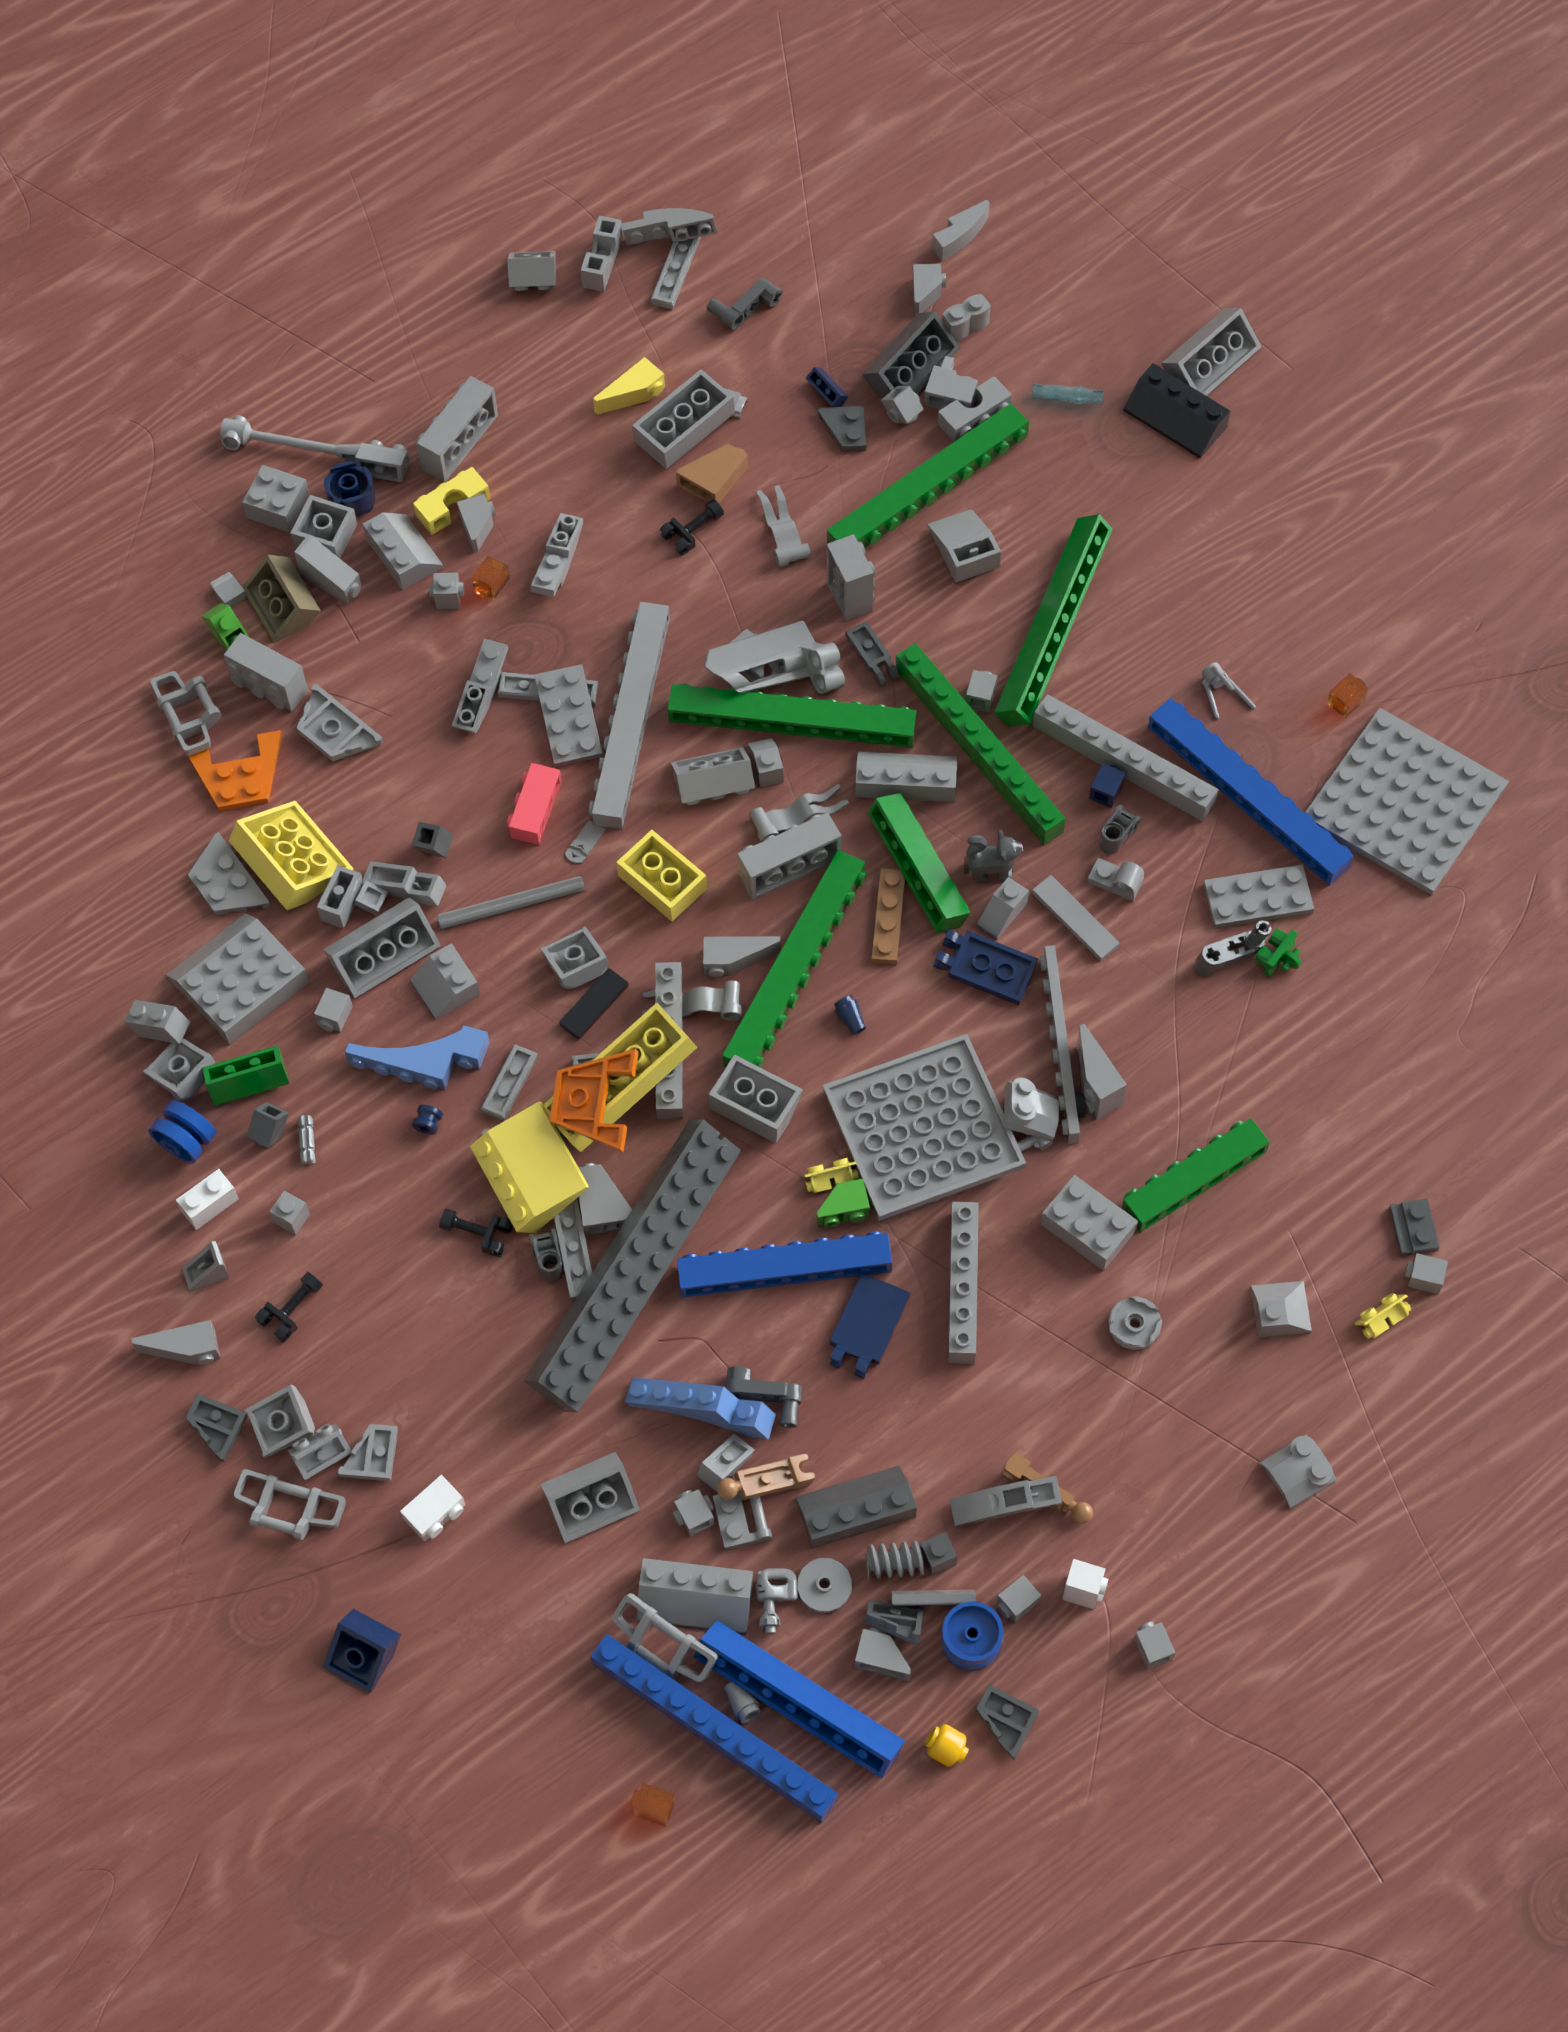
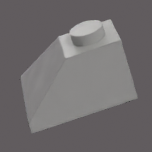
[1250,1281,1312,1337]

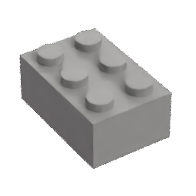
[827,534,876,621]
[224,633,308,712]
[1040,1175,1138,1271]

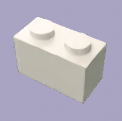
[176,1169,239,1230]
[400,1475,465,1542]
[1062,1559,1109,1609]

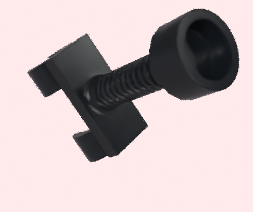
[660,499,724,555]
[439,1208,513,1257]
[255,1272,323,1343]

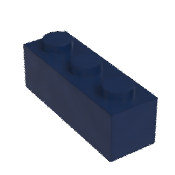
[806,367,849,407]

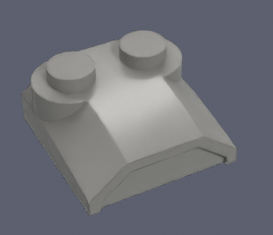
[540,926,609,989]
[143,1038,215,1101]
[1004,1078,1059,1141]
[245,1384,315,1458]
[1260,1435,1337,1509]

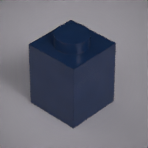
[1089,763,1126,808]

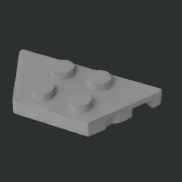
[297,683,384,761]
[188,832,271,915]

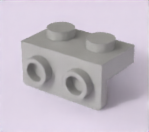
[288,1423,351,1480]

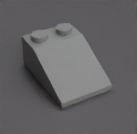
[1076,1024,1127,1120]

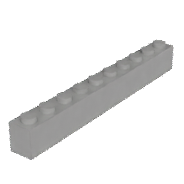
[589,602,670,830]

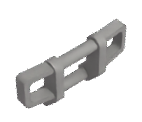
[150,671,222,756]
[234,1469,346,1540]
[612,1593,718,1682]

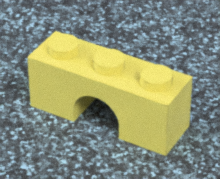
[413,467,490,535]

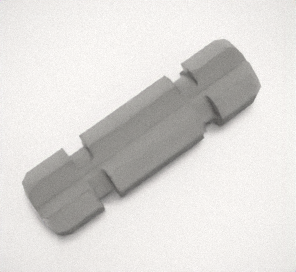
[298,1115,315,1165]

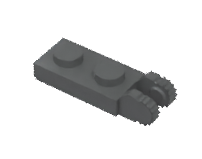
[845,621,899,686]

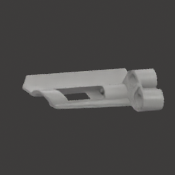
[704,620,845,694]

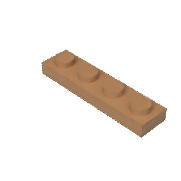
[872,868,905,965]

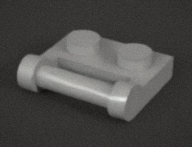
[712,1492,773,1551]

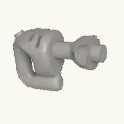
[756,1568,798,1634]

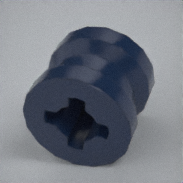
[412,1104,443,1135]

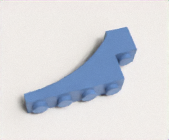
[345,1025,490,1090]
[625,1377,776,1440]

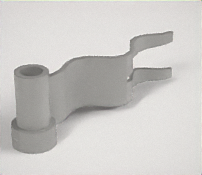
[756,485,811,568]
[750,784,849,842]
[642,981,741,1021]

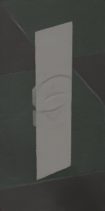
[565,820,606,864]

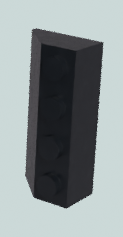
[1123,363,1230,459]

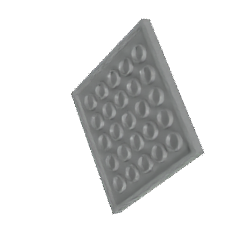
[1305,708,1509,895]
[823,1034,1026,1221]

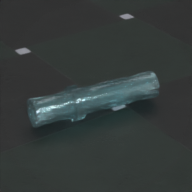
[1032,383,1104,405]

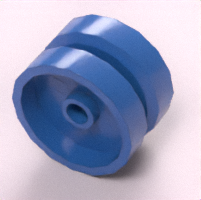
[148,1100,217,1164]
[941,1601,1004,1671]

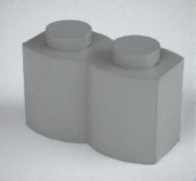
[942,294,991,342]

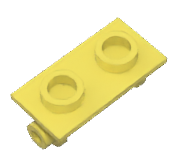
[803,1158,859,1194]
[1354,1293,1411,1339]

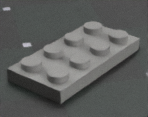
[534,664,603,767]
[1203,865,1314,929]

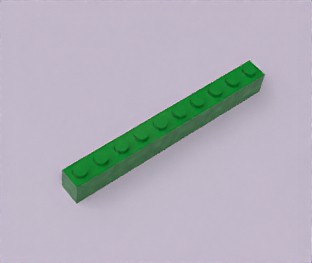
[827,403,1029,548]
[994,514,1113,727]
[896,643,1066,845]
[668,684,917,748]
[722,850,867,1068]

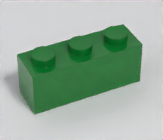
[203,1045,289,1106]

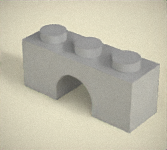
[580,216,623,292]
[937,376,1012,442]

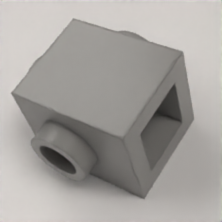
[881,386,923,424]
[429,573,464,609]
[672,1489,714,1537]

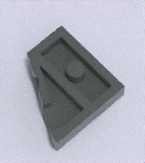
[818,406,866,452]
[186,1393,248,1462]
[865,1600,924,1645]
[976,1684,1039,1760]

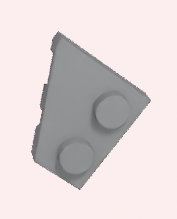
[338,1424,398,1481]

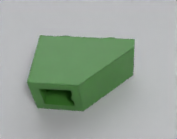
[201,603,250,651]
[817,1179,870,1228]

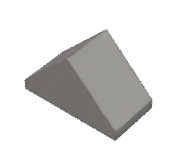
[182,1241,229,1291]

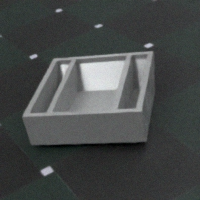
[166,913,309,1045]

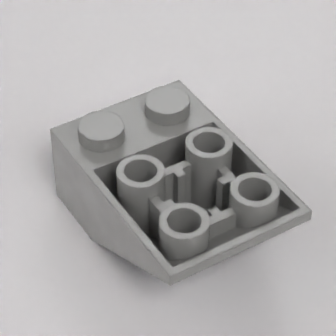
[927,509,1001,583]

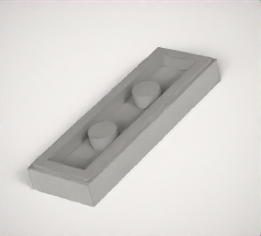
[481,1044,538,1122]
[891,1589,976,1605]

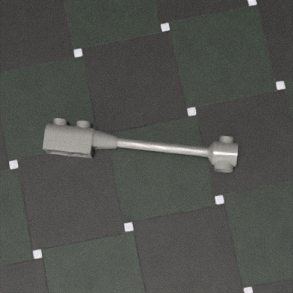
[220,415,410,483]

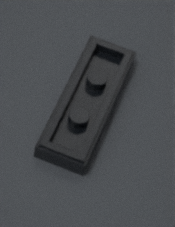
[559,968,629,1040]

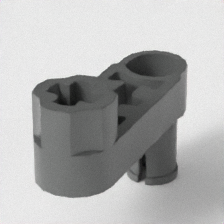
[706,277,783,330]
[1194,920,1272,977]
[725,1366,803,1428]

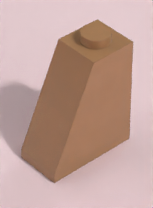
[676,443,748,503]

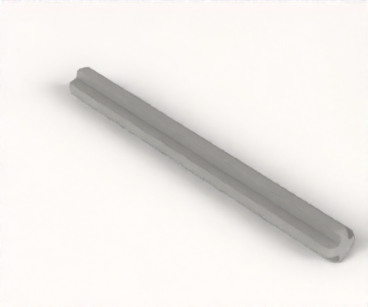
[437,876,584,929]

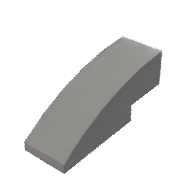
[932,200,990,262]
[363,861,447,907]

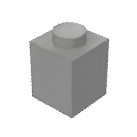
[966,670,997,712]
[314,988,353,1032]
[269,1191,310,1235]
[1405,1253,1448,1294]
[997,1575,1041,1623]
[1134,1622,1175,1670]

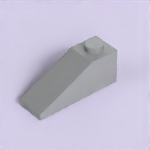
[703,936,780,978]
[131,1320,220,1365]

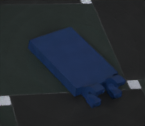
[933,929,1038,1005]
[830,1273,911,1379]

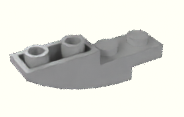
[622,208,718,246]
[531,513,583,597]
[452,639,508,734]
[950,1476,1062,1527]

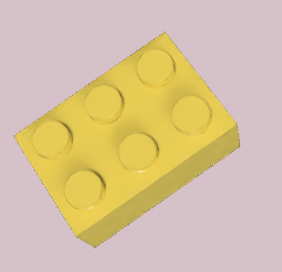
[616,830,707,922]

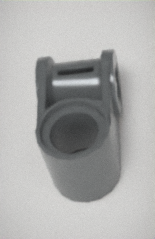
[1099,805,1142,854]
[529,1228,563,1282]

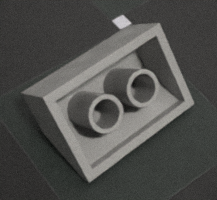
[362,512,444,590]
[671,747,755,805]
[708,1055,803,1143]
[540,1452,640,1543]

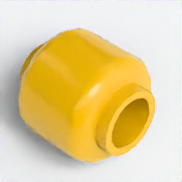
[925,1724,969,1767]

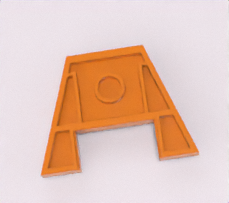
[187,730,282,812]
[549,1049,638,1153]

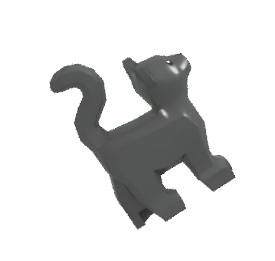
[964,830,1023,884]

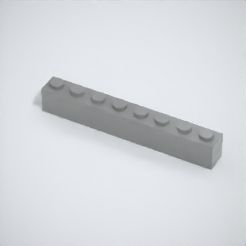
[1033,694,1218,822]

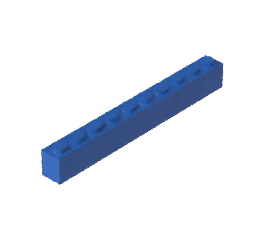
[1148,698,1353,886]
[590,1634,838,1824]

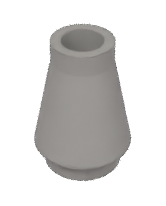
[724,1682,761,1724]

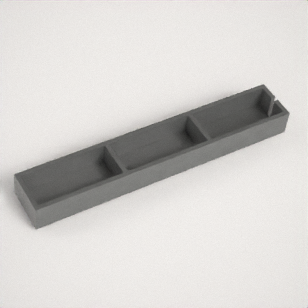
[524,1119,741,1412]

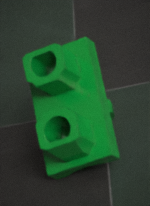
[1255,928,1301,978]

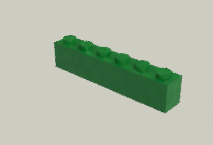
[867,793,971,933]
[1122,1118,1270,1233]

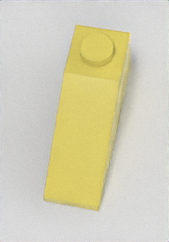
[593,357,665,415]

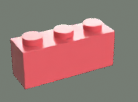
[506,763,562,845]

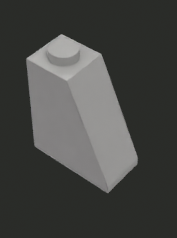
[294,534,362,604]
[579,1163,632,1236]

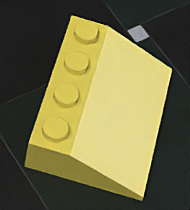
[229,801,354,910]
[470,1102,589,1233]

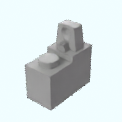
[924,356,978,409]

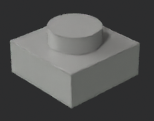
[354,881,389,916]

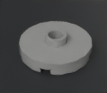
[1108,1297,1162,1350]
[797,1558,852,1614]

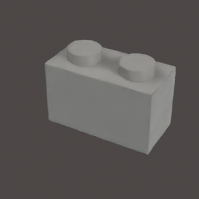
[317,865,364,929]
[124,1000,190,1044]

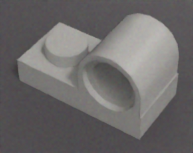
[1087,858,1144,902]
[697,1434,755,1492]

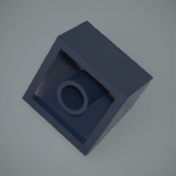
[323,1609,401,1693]

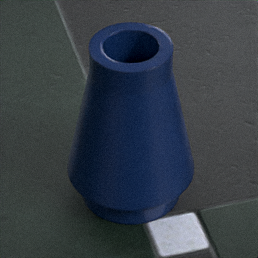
[834,995,867,1035]

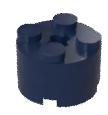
[324,461,375,517]

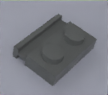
[1389,1198,1440,1256]

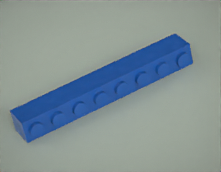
[677,1231,892,1298]
[693,1620,905,1779]

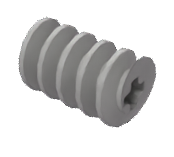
[866,1541,924,1580]

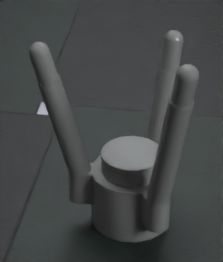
[1201,662,1256,719]

